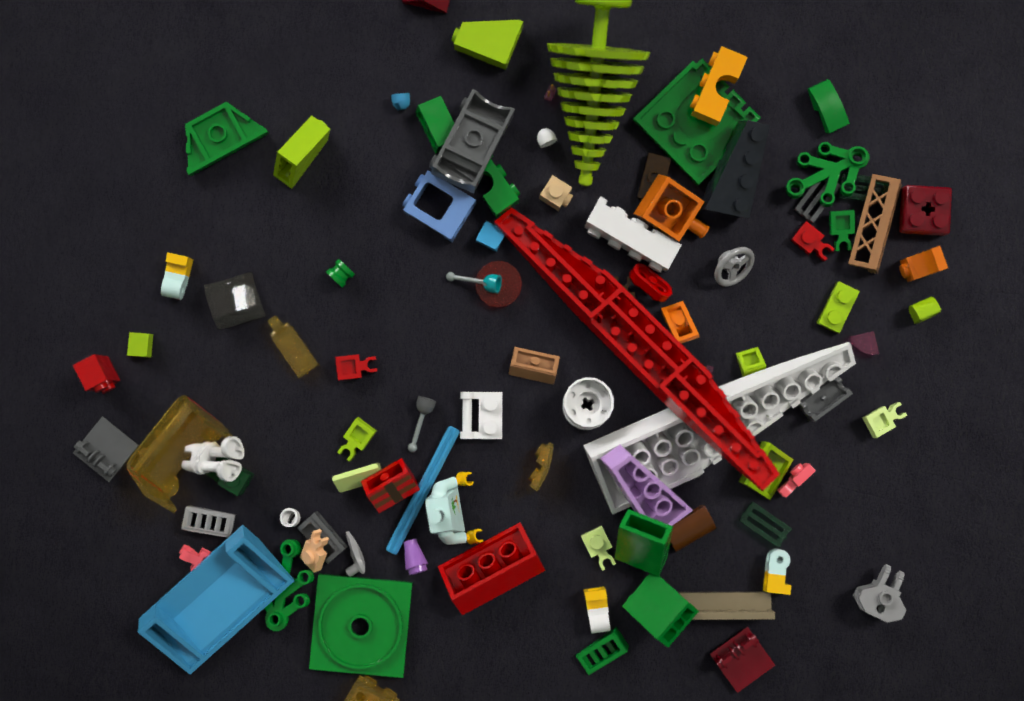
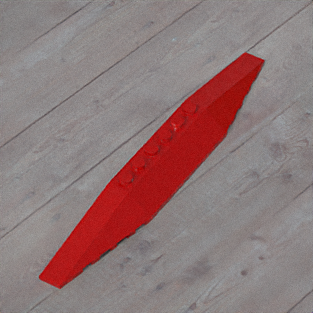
[494,207,780,492]

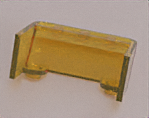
[127,395,232,513]

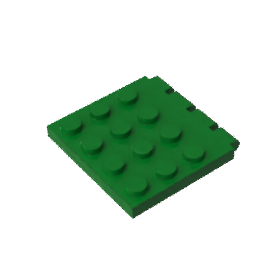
[633,58,761,186]

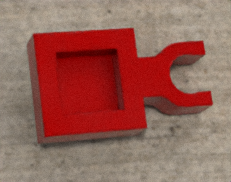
[791,221,835,262]
[335,354,377,380]

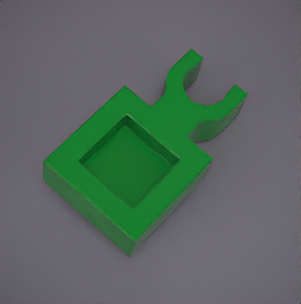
[829,210,855,251]

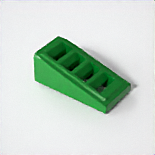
[576,627,629,675]

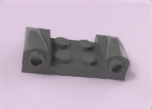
[429,89,515,194]

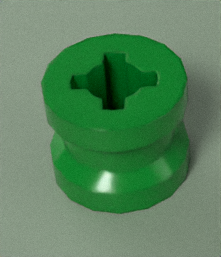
[326,258,356,288]

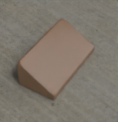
[509,347,560,384]

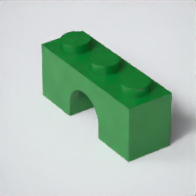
[483,155,520,218]

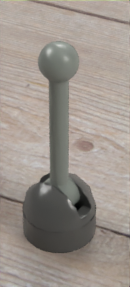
[408,396,436,452]

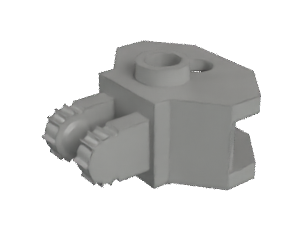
[853,564,906,623]

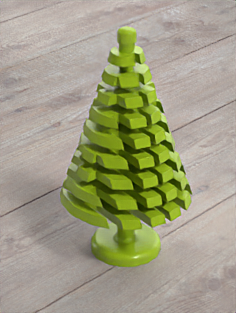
[547,0,651,186]

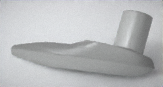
[346,531,365,577]

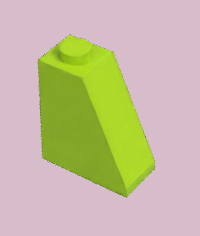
[452,20,523,70]
[273,115,330,189]

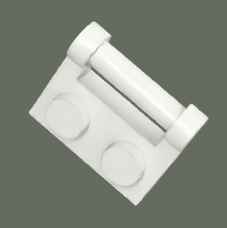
[460,392,503,439]

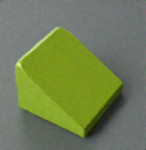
[127,332,153,358]
[736,347,766,377]

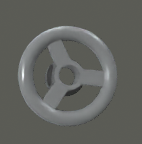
[714,247,755,286]

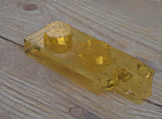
[268,316,319,378]

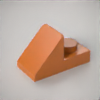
[661,301,699,343]

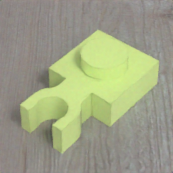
[862,402,907,438]
[581,525,616,571]

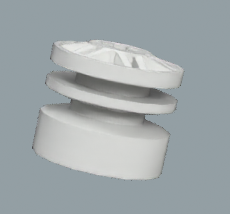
[562,377,614,430]

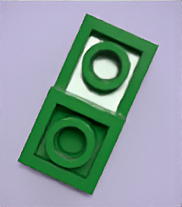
[807,79,850,133]

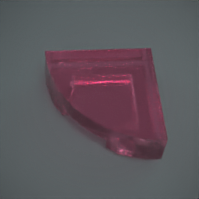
[849,331,879,355]

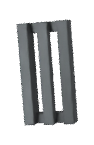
[793,178,841,223]

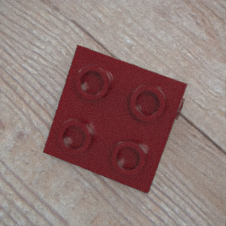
[710,626,775,693]

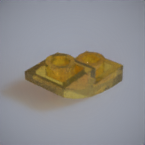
[529,442,553,491]

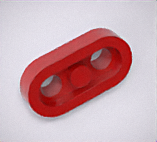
[629,263,672,302]

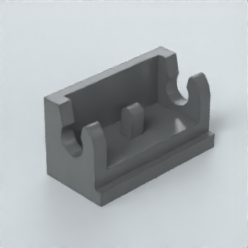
[798,377,853,422]
[297,511,348,564]

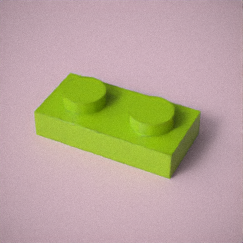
[817,281,860,334]

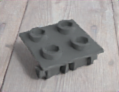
[73,416,139,482]

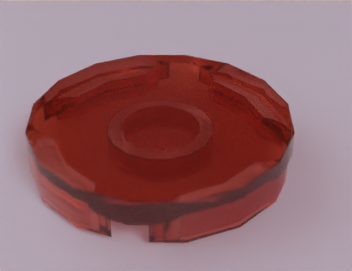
[475,261,522,308]

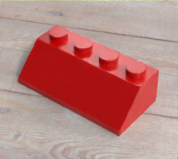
[438,522,546,615]

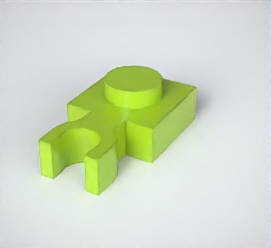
[337,417,377,461]

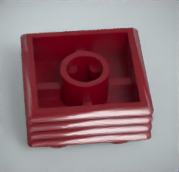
[899,185,952,236]

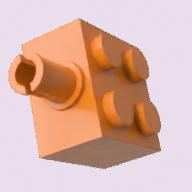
[633,174,709,241]

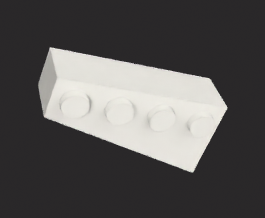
[584,196,681,273]

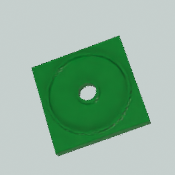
[309,573,413,678]

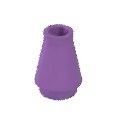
[403,539,428,575]

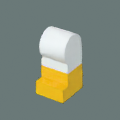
[583,586,610,634]

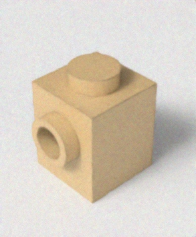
[539,175,573,211]

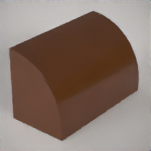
[670,505,716,552]

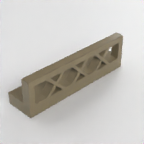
[679,592,775,620]

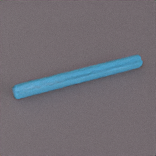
[386,426,460,555]

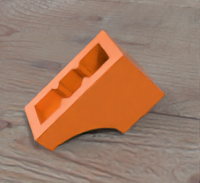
[899,246,948,282]

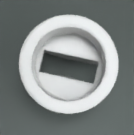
[537,128,557,148]
[280,508,301,527]

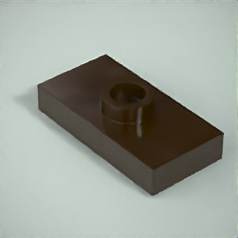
[637,153,671,200]

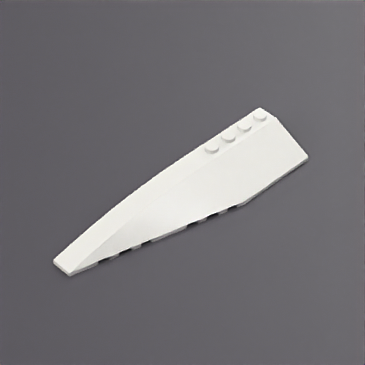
[583,342,856,514]

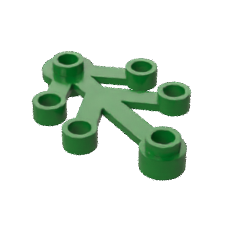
[786,142,870,207]
[264,539,314,631]

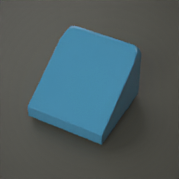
[476,221,505,252]

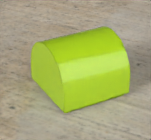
[909,296,941,324]

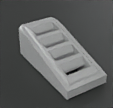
[181,505,236,538]

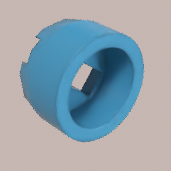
[391,93,410,110]

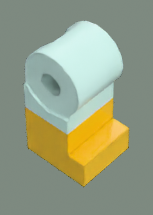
[161,252,193,300]
[763,548,791,595]

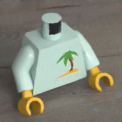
[425,472,483,545]

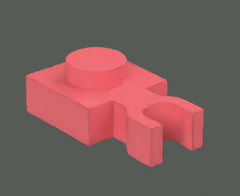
[777,463,816,498]

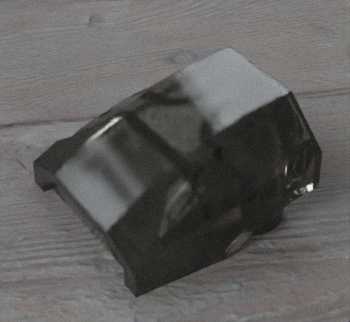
[204,272,266,330]

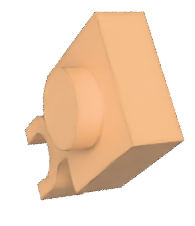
[300,529,329,573]

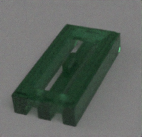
[838,173,889,203]
[739,501,792,548]

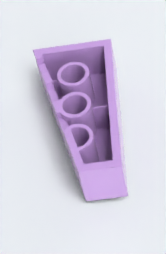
[601,445,693,526]

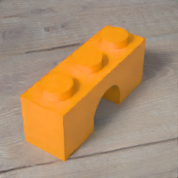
[690,46,748,127]

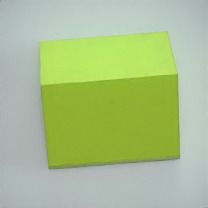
[738,441,794,500]

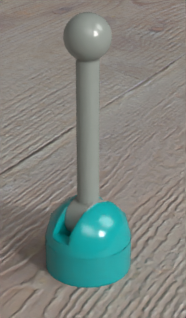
[446,272,502,294]

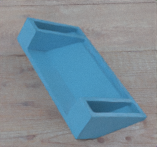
[138,525,294,675]

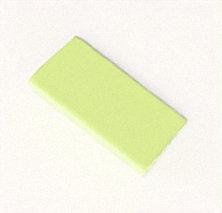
[332,463,381,492]

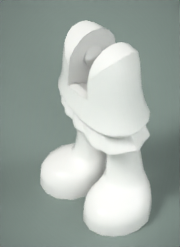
[181,436,244,482]

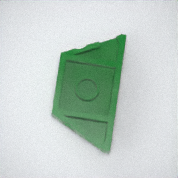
[185,102,269,176]

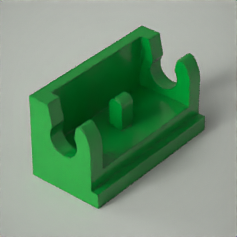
[415,96,455,153]

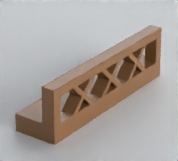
[848,174,902,274]

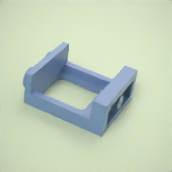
[403,171,476,242]

